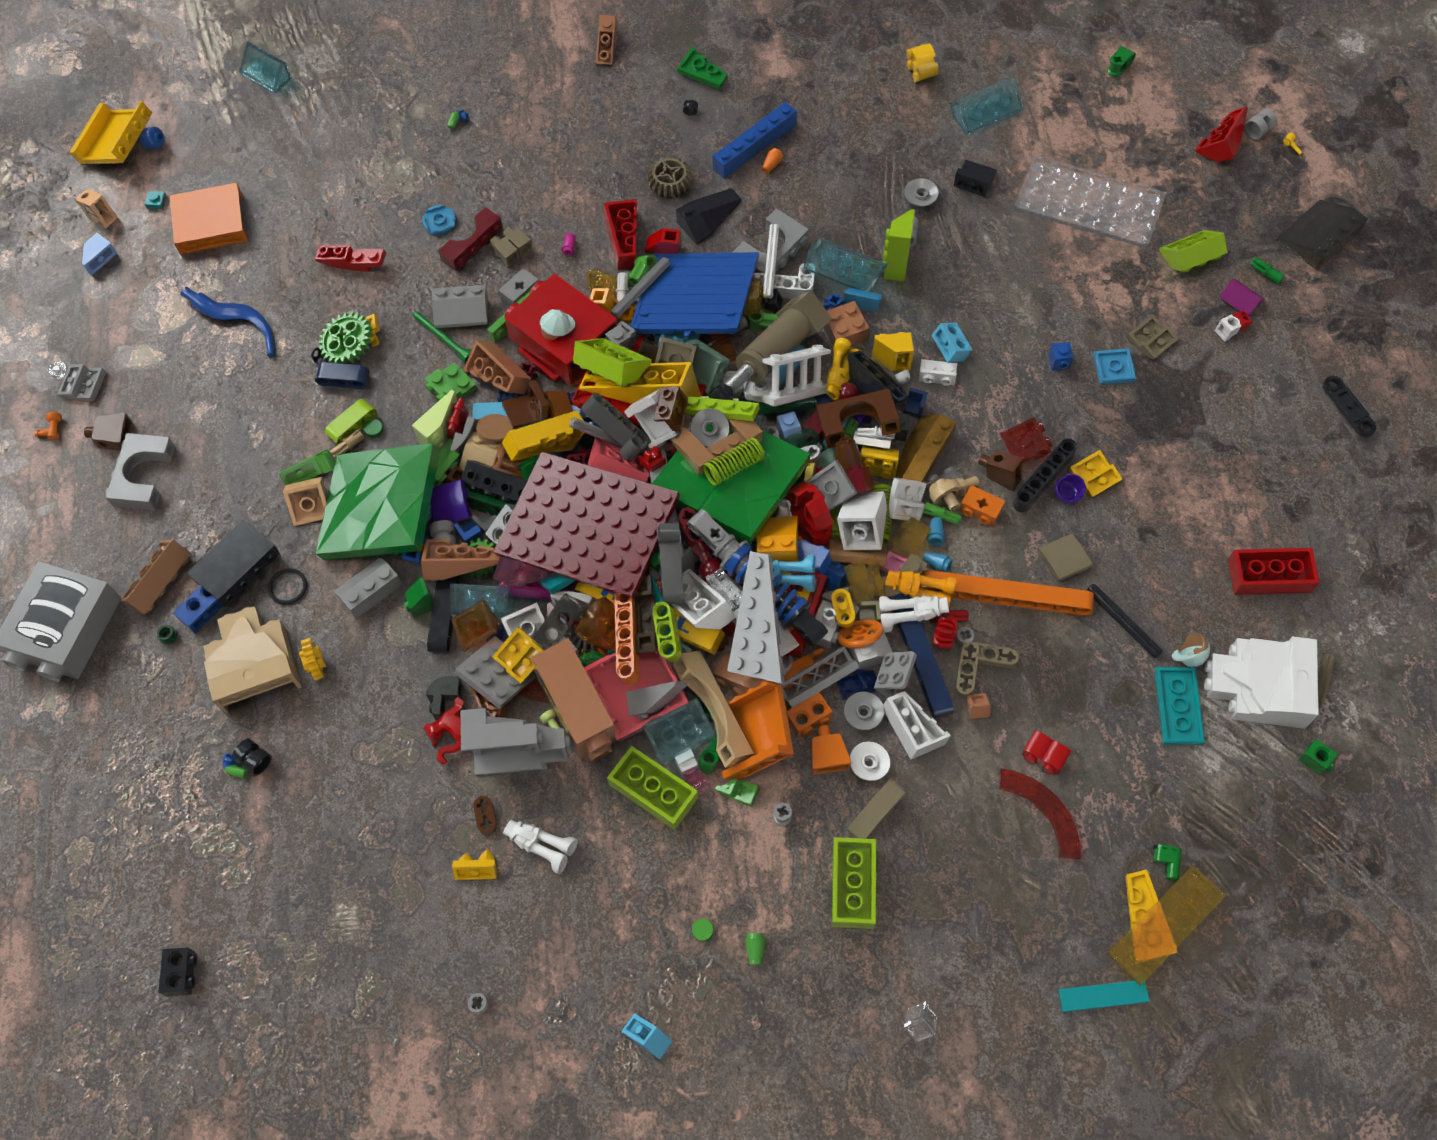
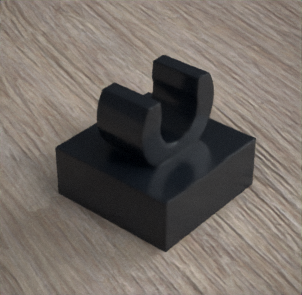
[762,289,783,314]

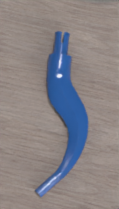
[180,287,275,357]

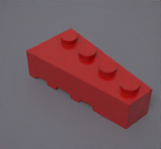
[603,199,637,270]

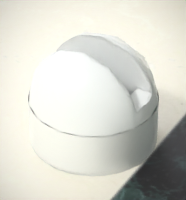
[895,369,910,384]

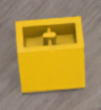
[872,332,914,372]
[861,445,899,479]

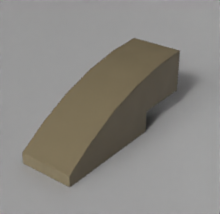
[847,779,905,839]

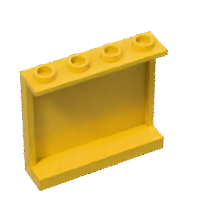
[69,101,152,164]

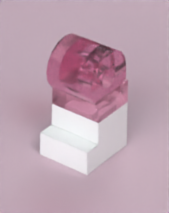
[675,749,707,790]

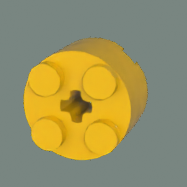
[906,43,938,83]

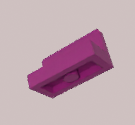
[1220,279,1265,316]

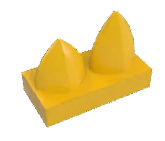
[452,849,497,880]

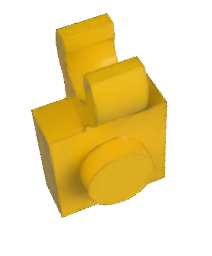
[365,314,380,347]

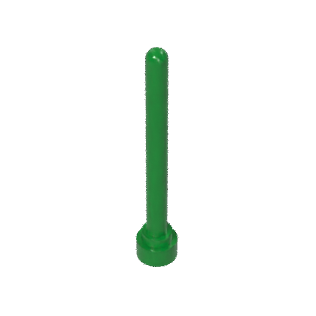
[413,311,471,364]

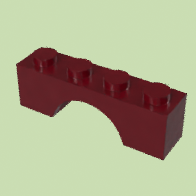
[438,207,503,271]

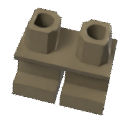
[490,227,533,268]

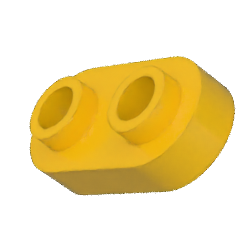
[831,589,855,627]

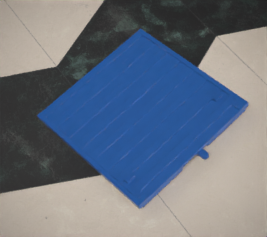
[630,252,759,338]

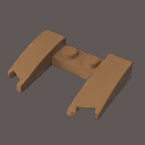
[672,419,763,476]

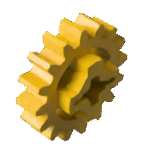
[299,638,326,681]

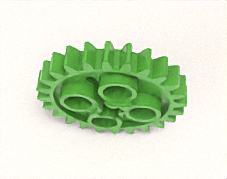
[318,312,374,364]

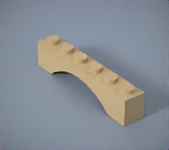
[672,651,754,768]

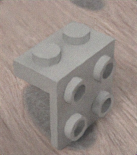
[874,651,917,698]

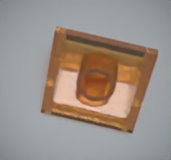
[451,600,500,652]

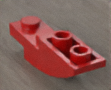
[315,245,386,272]

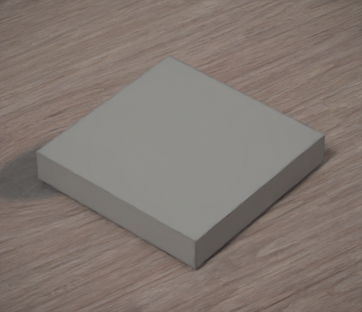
[806,460,858,511]

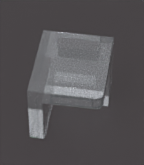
[904,1002,937,1042]

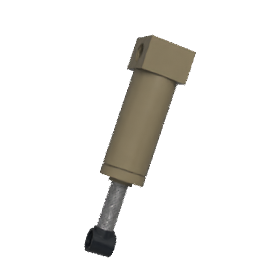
[707,290,832,400]

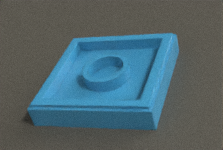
[1093,348,1137,385]

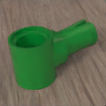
[698,733,719,774]

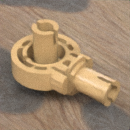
[929,476,980,511]

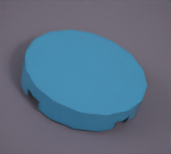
[422,205,457,236]

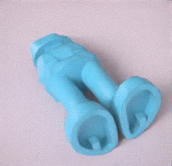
[772,555,816,592]

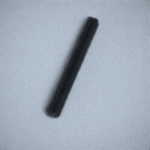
[1086,583,1163,658]

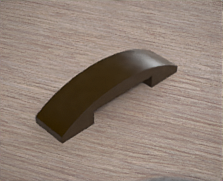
[634,575,658,655]

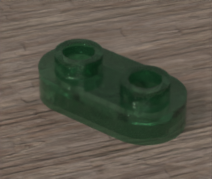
[784,428,819,448]

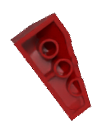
[1195,106,1248,162]

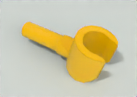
[1283,132,1303,155]

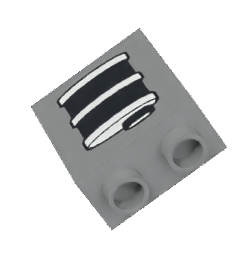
[0,561,121,682]

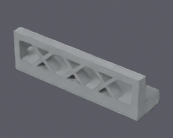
[780,646,860,708]

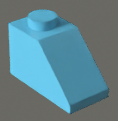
[621,1013,673,1060]

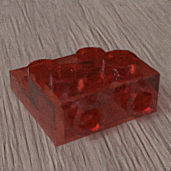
[1000,417,1053,463]

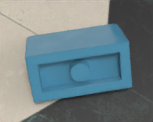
[844,287,882,313]

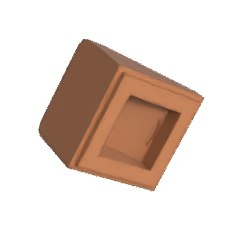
[966,693,991,719]

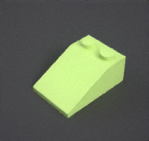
[412,390,457,450]

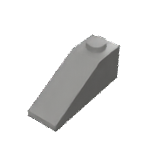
[626,681,687,719]

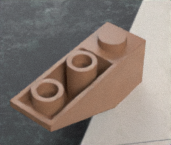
[596,15,618,65]

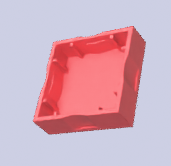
[584,647,691,742]

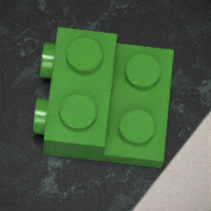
[425,362,477,401]

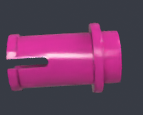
[561,233,576,256]

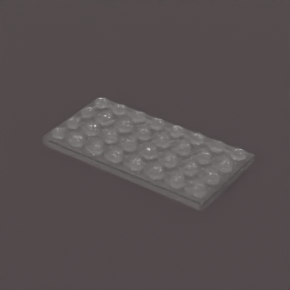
[1014,155,1166,249]

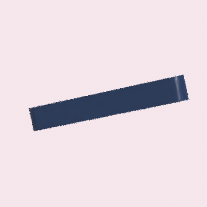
[889,593,954,719]

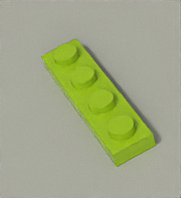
[684,396,760,421]

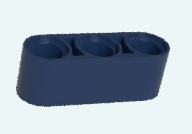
[315,362,370,389]

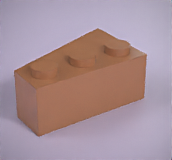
[713,654,776,696]

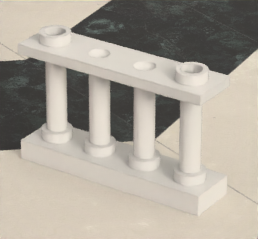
[762,345,831,406]

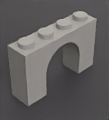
[732,208,809,274]
[105,433,175,510]

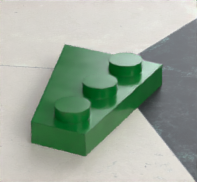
[677,46,727,90]

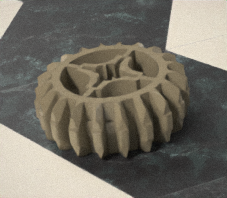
[647,156,693,199]

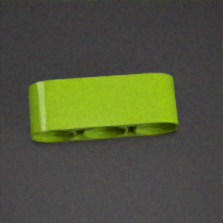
[325,399,377,445]
[653,602,682,662]

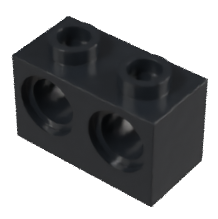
[158,947,197,996]

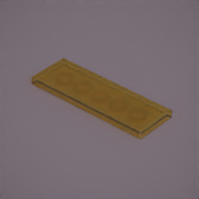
[1107,865,1226,986]

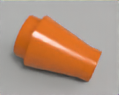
[761,148,784,174]

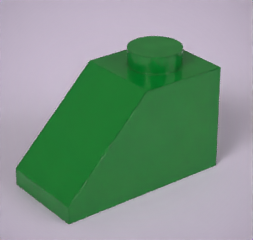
[404,577,433,617]

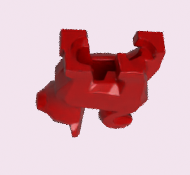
[424,697,473,765]

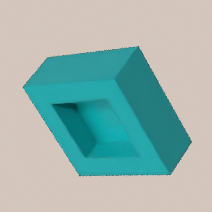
[144,191,167,209]

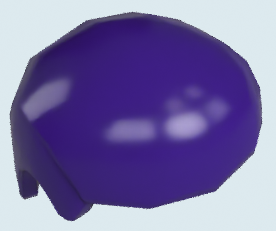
[1054,473,1086,504]

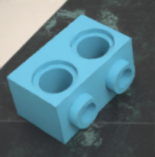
[932,322,972,363]

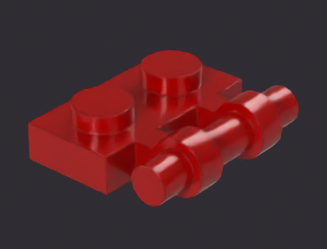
[447,398,469,440]

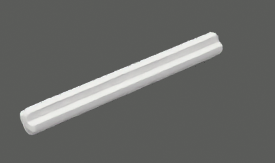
[763,224,779,299]

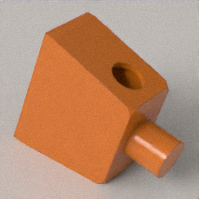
[811,725,851,775]

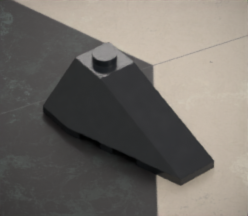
[676,188,742,245]

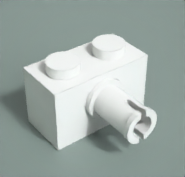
[815,600,846,649]

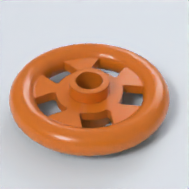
[837,619,884,648]

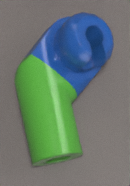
[447,110,469,129]
[222,753,248,778]

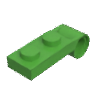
[279,449,336,485]

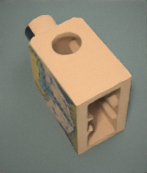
[76,189,118,228]

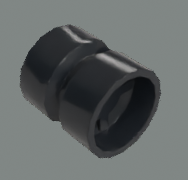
[232,739,272,776]

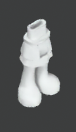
[879,595,949,633]
[503,820,578,874]

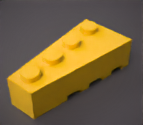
[502,410,584,461]

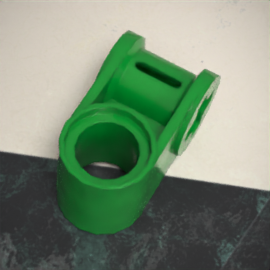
[1107,46,1136,77]

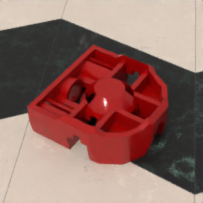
[785,482,834,547]

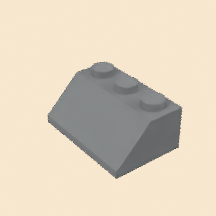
[432,285,489,328]
[333,558,403,619]

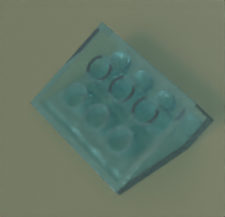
[803,238,887,292]

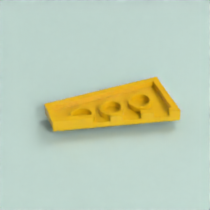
[1125,869,1177,964]

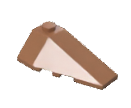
[421,539,501,581]

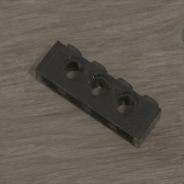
[533,593,586,670]

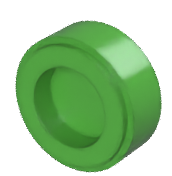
[692,919,713,942]

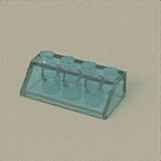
[949,78,1024,135]

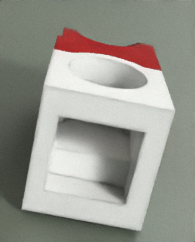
[1214,310,1253,342]

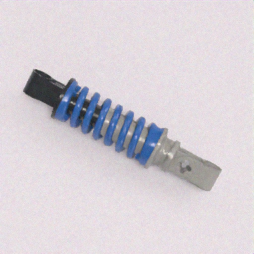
[687,509,828,647]

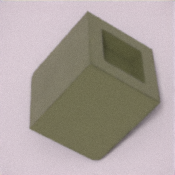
[858,601,881,622]

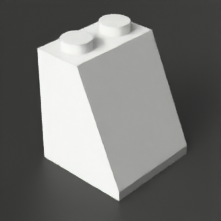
[837,491,887,550]

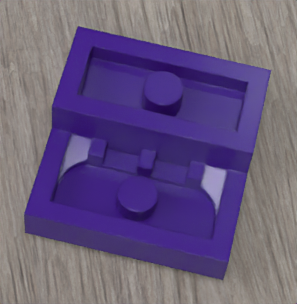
[430,479,472,523]

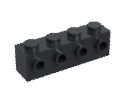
[462,460,528,502]

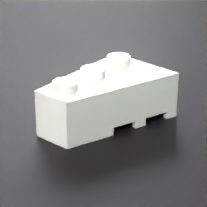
[883,691,951,759]

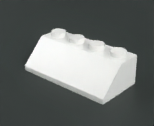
[660,569,736,630]

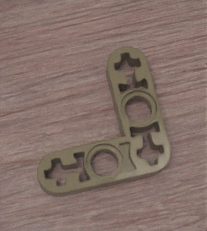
[955,641,1019,698]

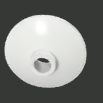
[850,742,890,781]

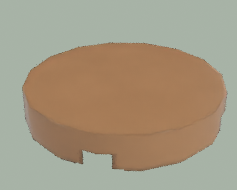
[476,414,513,444]

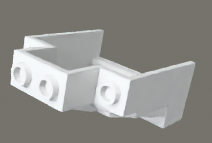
[1204,636,1318,729]

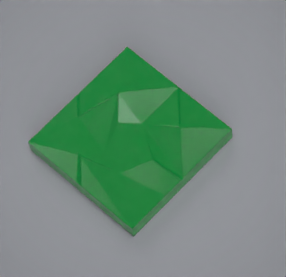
[652,424,810,545]
[316,443,440,560]

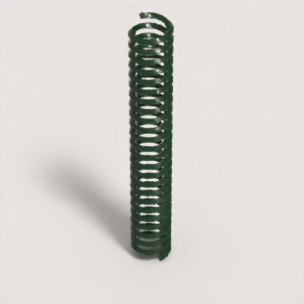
[757,398,817,415]

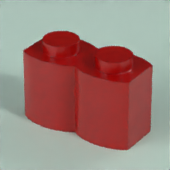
[1022,730,1071,775]

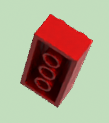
[1228,548,1320,595]

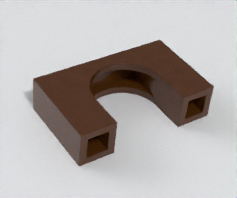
[816,389,901,449]

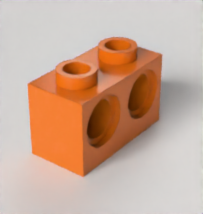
[786,692,833,738]

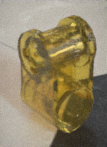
[586,269,617,296]

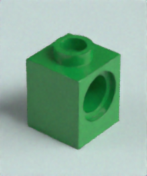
[1299,739,1337,775]

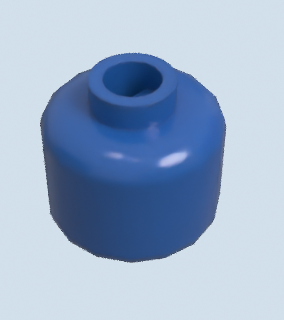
[139,126,165,150]

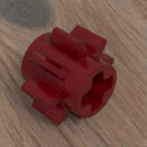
[519,361,538,381]

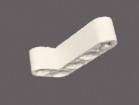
[748,263,815,299]

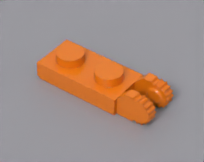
[782,648,831,691]

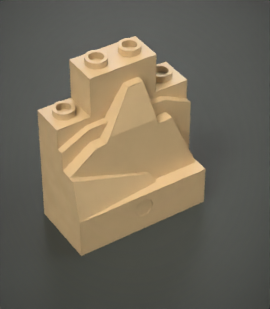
[203,606,302,715]

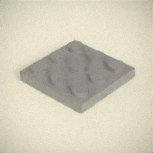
[455,636,536,709]

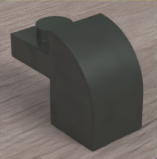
[426,676,463,720]

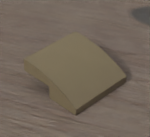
[1126,314,1179,360]
[1038,534,1093,582]

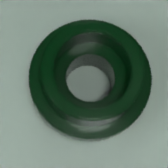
[157,625,177,644]

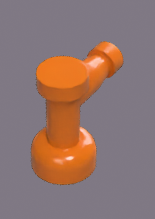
[34,412,62,440]

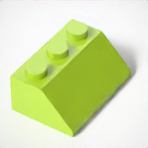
[1159,230,1228,273]

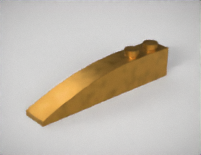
[887,414,957,510]

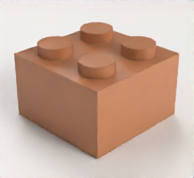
[823,301,869,347]

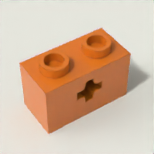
[959,485,1005,527]

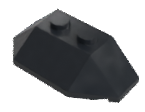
[848,351,908,404]

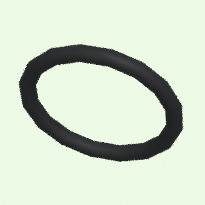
[268,568,307,604]

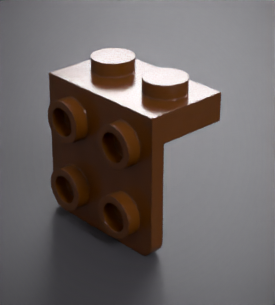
[502,380,551,428]

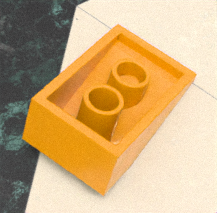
[757,516,798,562]

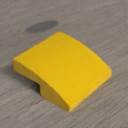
[1068,450,1123,498]
[492,626,544,684]

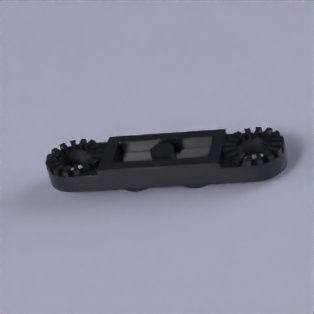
[1323,375,1377,437]

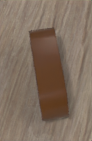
[474,796,497,836]

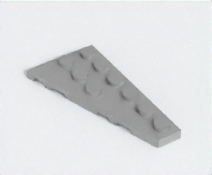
[727,551,785,684]

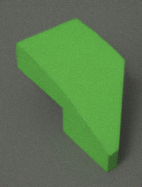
[715,778,760,807]

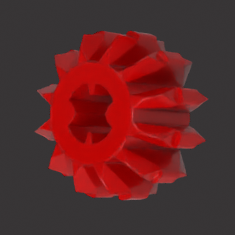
[933,615,959,649]

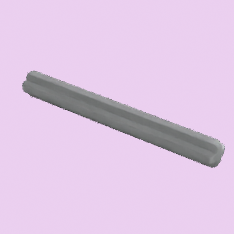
[611,257,670,318]
[569,418,645,455]

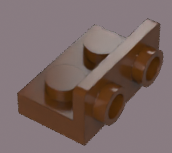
[653,386,688,431]

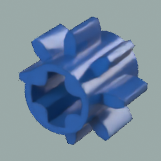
[824,293,845,310]

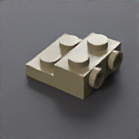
[655,337,698,367]

